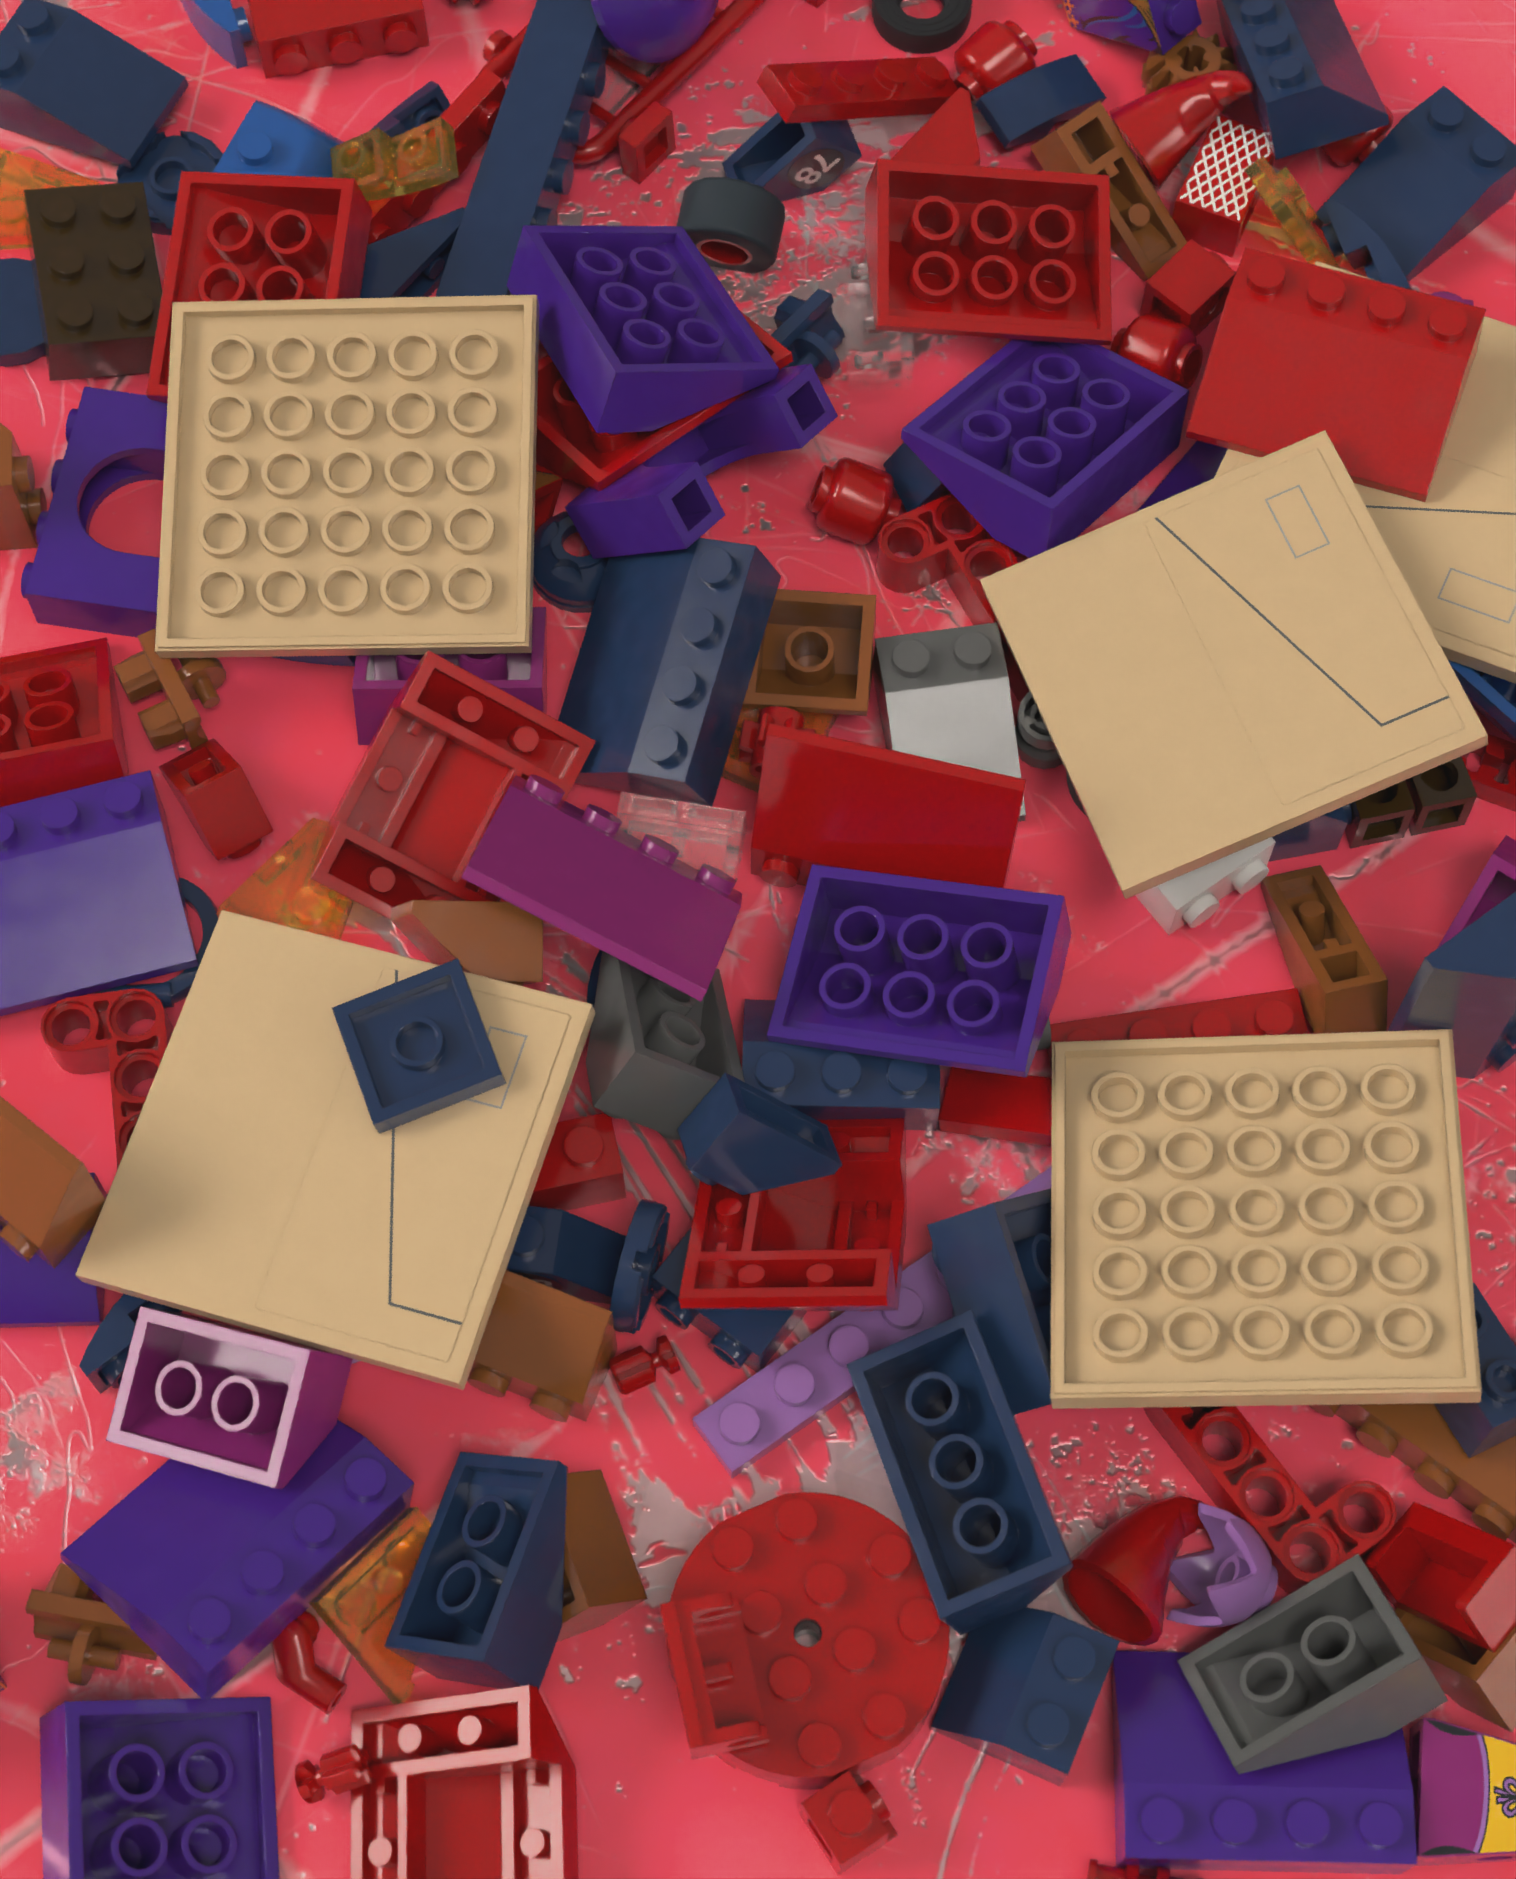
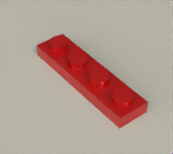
[757,56,958,124]
[365,68,506,244]
[1047,988,1309,1072]

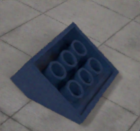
[558,538,781,808]

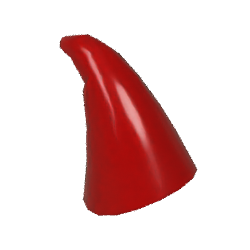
[1109,70,1254,189]
[1062,1495,1206,1646]

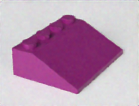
[461,774,742,1002]

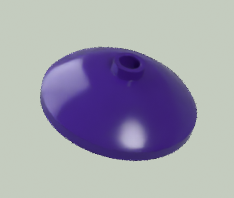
[591,0,718,63]

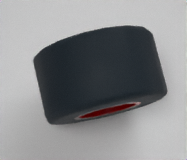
[677,177,785,273]

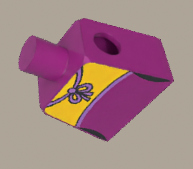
[1408,1717,1516,1866]

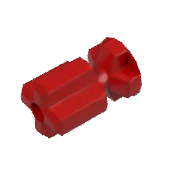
[609,1335,681,1395]
[295,1743,372,1804]

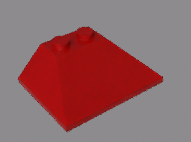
[309,651,596,920]
[679,1118,907,1311]
[350,1685,579,1879]

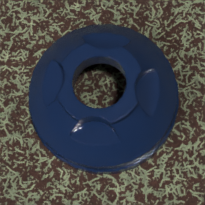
[533,511,609,613]

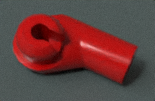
[271,1610,347,1715]

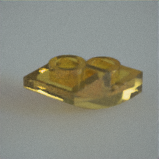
[330,117,459,201]

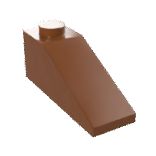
[1030,101,1187,282]
[1261,865,1388,1034]

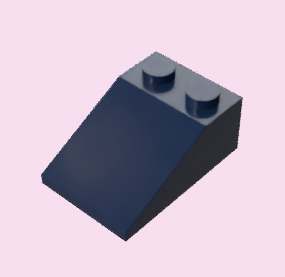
[0,0,189,169]
[1312,86,1516,281]
[384,1452,567,1690]

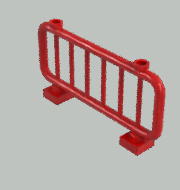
[476,0,826,184]

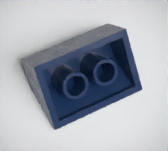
[742,999,940,1131]
[927,1188,1051,1415]

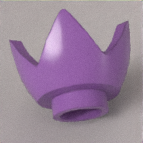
[1166,1503,1278,1628]

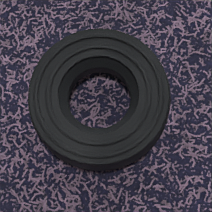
[872,0,972,54]

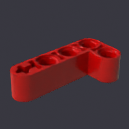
[876,494,1030,702]
[40,988,174,1170]
[1143,1406,1396,1594]

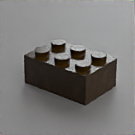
[24,182,162,381]

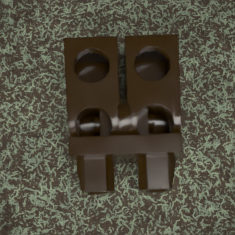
[1345,756,1477,849]

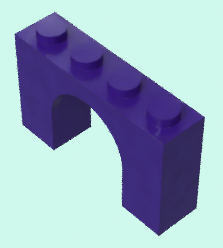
[565,363,838,559]
[21,387,167,638]

